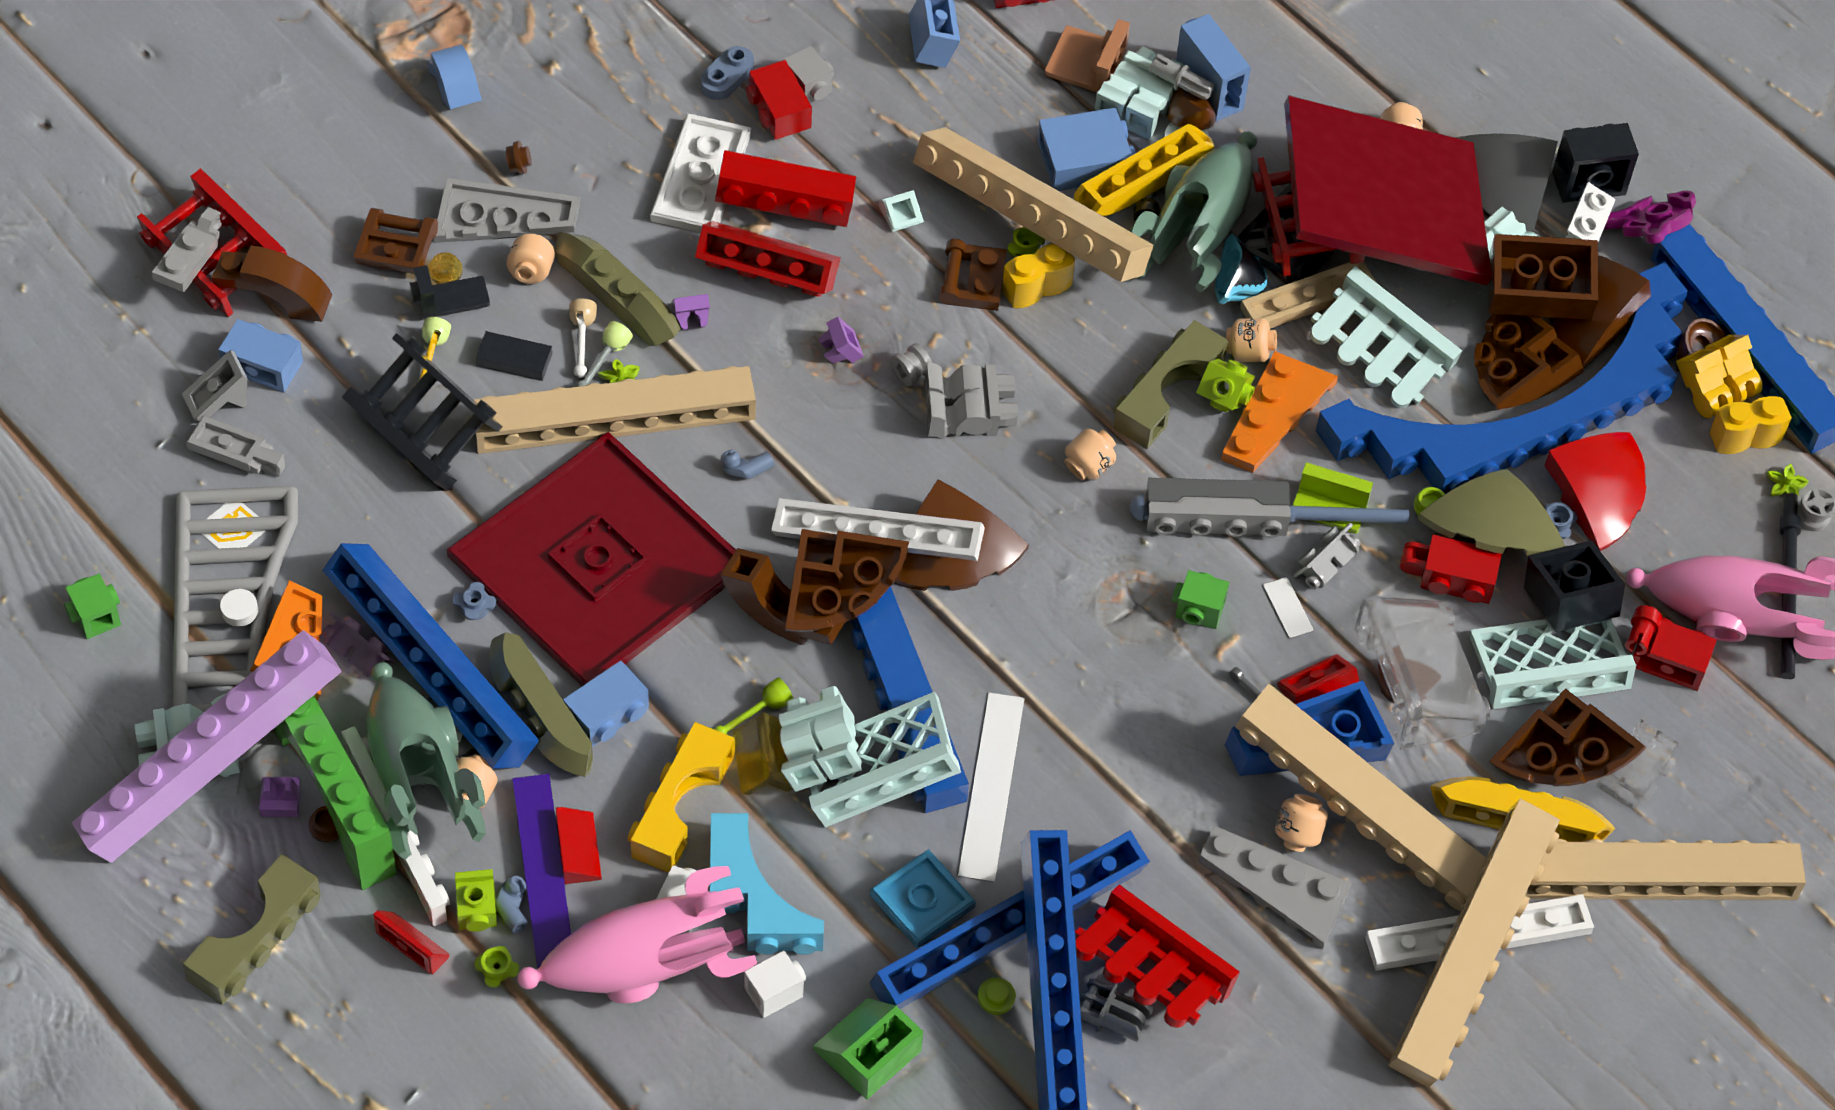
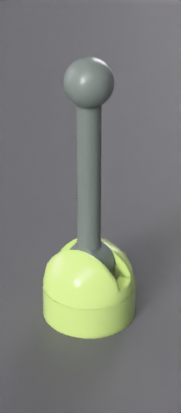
[575,321,633,387]

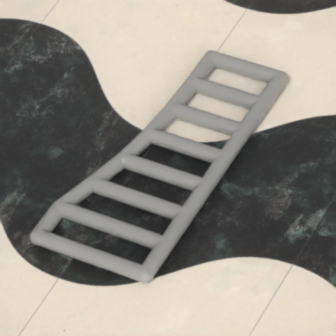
[172,486,298,713]

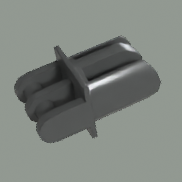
[1080,979,1153,1042]

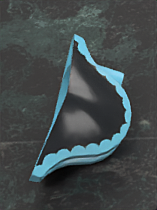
[1215,233,1268,304]

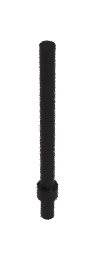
[1780,493,1801,680]

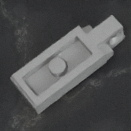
[152,207,221,292]
[186,416,286,477]

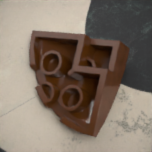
[1550,255,1651,369]
[1474,314,1584,410]
[894,479,1029,591]
[785,529,909,632]
[1489,688,1646,786]

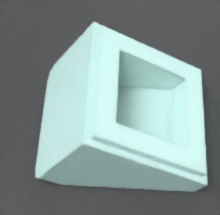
[878,190,924,232]

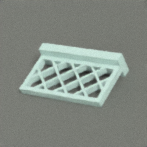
[1469,619,1636,709]
[809,692,961,827]

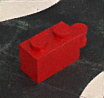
[1399,535,1502,604]

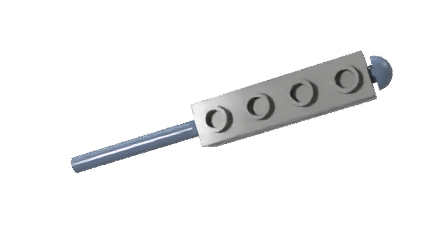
[1130,477,1409,538]

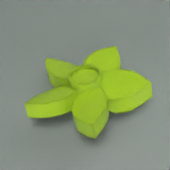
[598,359,640,383]
[1767,464,1809,497]

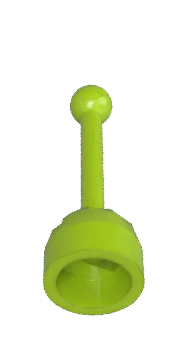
[714,677,794,734]

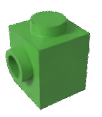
[1172,570,1230,629]
[64,573,121,639]

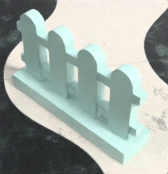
[1310,266,1462,408]

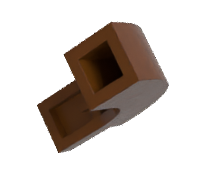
[721,548,845,645]

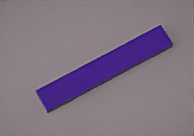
[512,774,571,982]

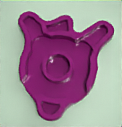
[1604,190,1696,244]

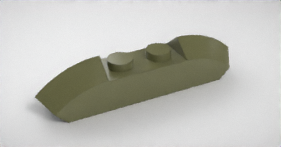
[554,232,681,346]
[489,632,593,777]

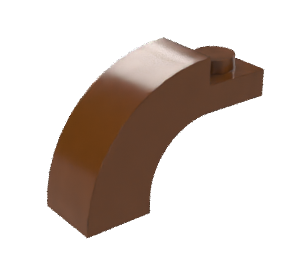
[211,245,332,322]

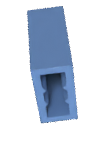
[1176,14,1251,122]
[1037,108,1136,191]

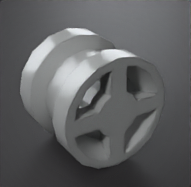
[891,343,932,386]
[1798,487,1835,532]

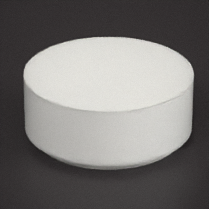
[220,589,258,626]

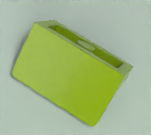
[1293,462,1374,534]

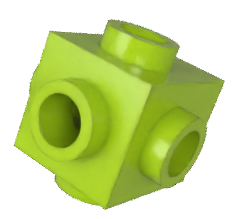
[1196,359,1255,412]

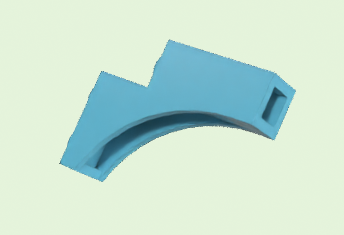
[710,813,824,955]

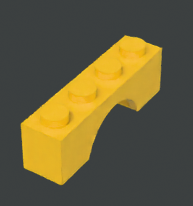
[627,722,735,873]

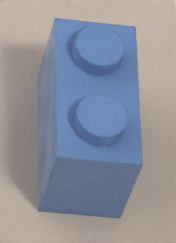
[908,0,960,68]
[218,319,303,393]
[563,661,649,747]

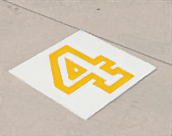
[202,502,265,549]

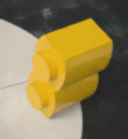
[1002,243,1076,308]
[1709,396,1791,454]

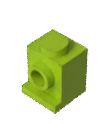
[455,869,497,932]

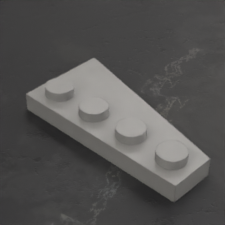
[434,177,581,243]
[1199,825,1352,950]

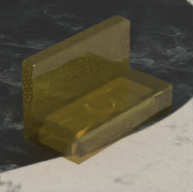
[733,712,793,796]

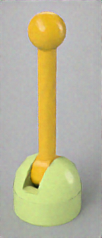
[414,317,451,386]

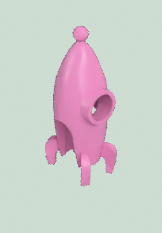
[1626,555,1835,660]
[517,866,757,1004]

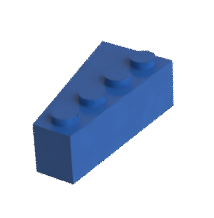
[1224,680,1394,776]

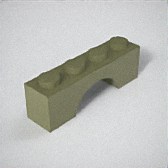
[1113,320,1228,449]
[183,854,321,1005]

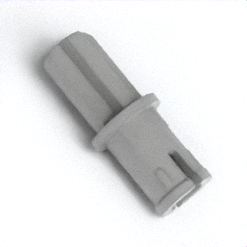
[1149,54,1214,100]

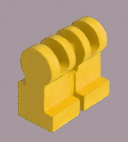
[1676,335,1762,418]

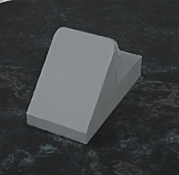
[182,350,247,421]

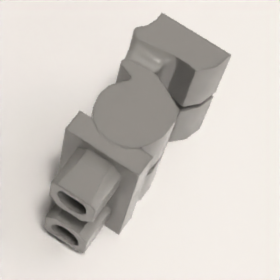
[924,362,1018,439]

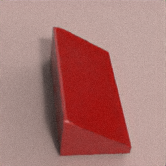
[1277,654,1359,704]
[556,807,602,884]
[373,910,450,975]

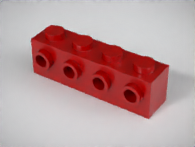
[715,150,856,227]
[695,221,841,297]

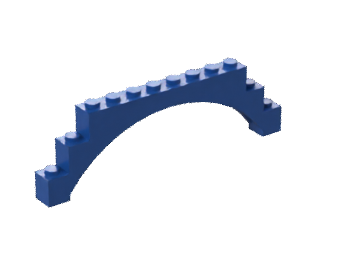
[1316,262,1688,494]

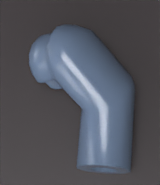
[721,450,775,479]
[495,876,528,933]

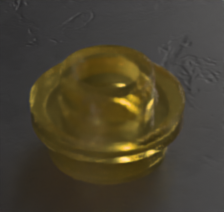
[428,252,463,284]

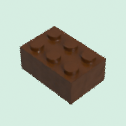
[1489,234,1598,320]

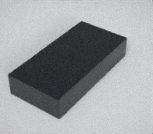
[475,331,553,381]

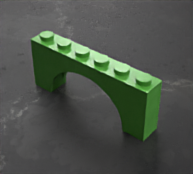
[274,695,397,890]

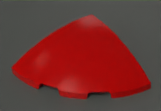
[1544,432,1647,551]

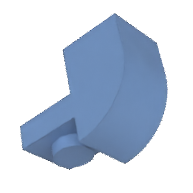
[426,44,482,109]

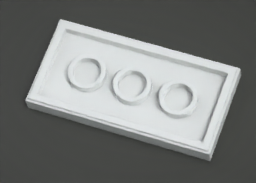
[650,113,751,233]

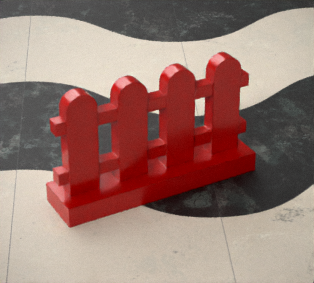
[1075,884,1240,1028]

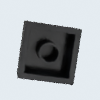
[1552,123,1639,203]
[1524,540,1625,632]

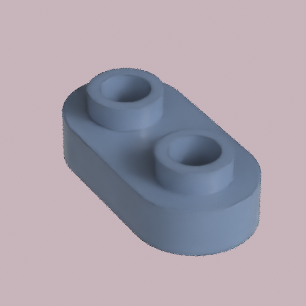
[701,46,754,100]

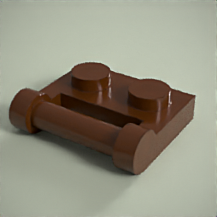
[353,208,438,274]
[938,239,1007,311]

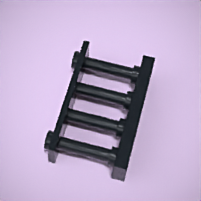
[342,333,503,491]

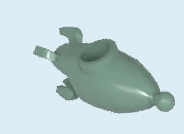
[1130,131,1257,293]
[366,662,486,860]

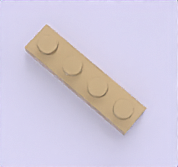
[1240,262,1377,329]

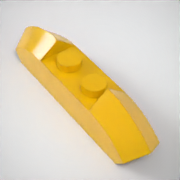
[1074,124,1215,216]
[1430,776,1615,842]

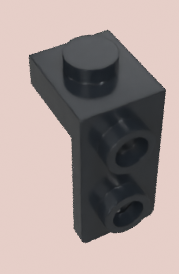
[409,265,490,319]

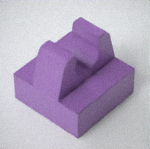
[671,294,710,330]
[819,316,864,363]
[259,777,301,817]

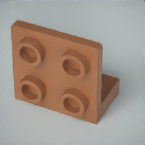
[1045,19,1130,92]

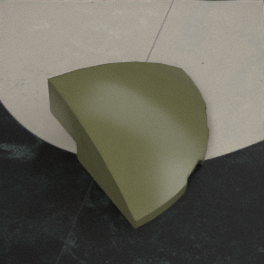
[1418,469,1565,557]

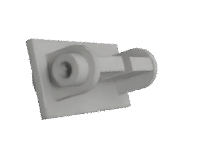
[1292,523,1361,590]

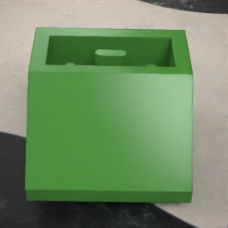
[813,998,923,1100]

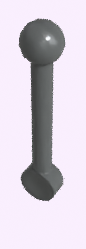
[1229,667,1261,698]

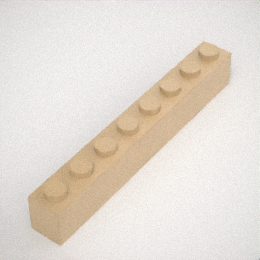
[913,127,1154,282]
[474,366,756,454]
[1235,684,1486,911]
[1388,798,1560,1088]
[1525,839,1806,900]

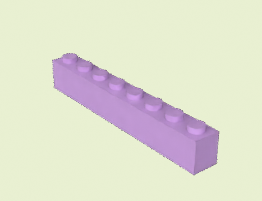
[71,630,342,863]

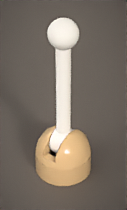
[569,298,597,378]

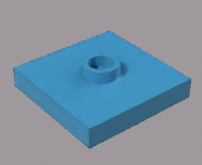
[870,849,976,948]

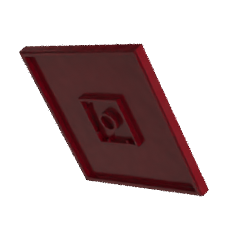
[1284,95,1492,285]
[446,431,736,686]

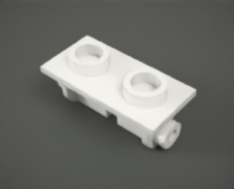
[1566,182,1616,241]

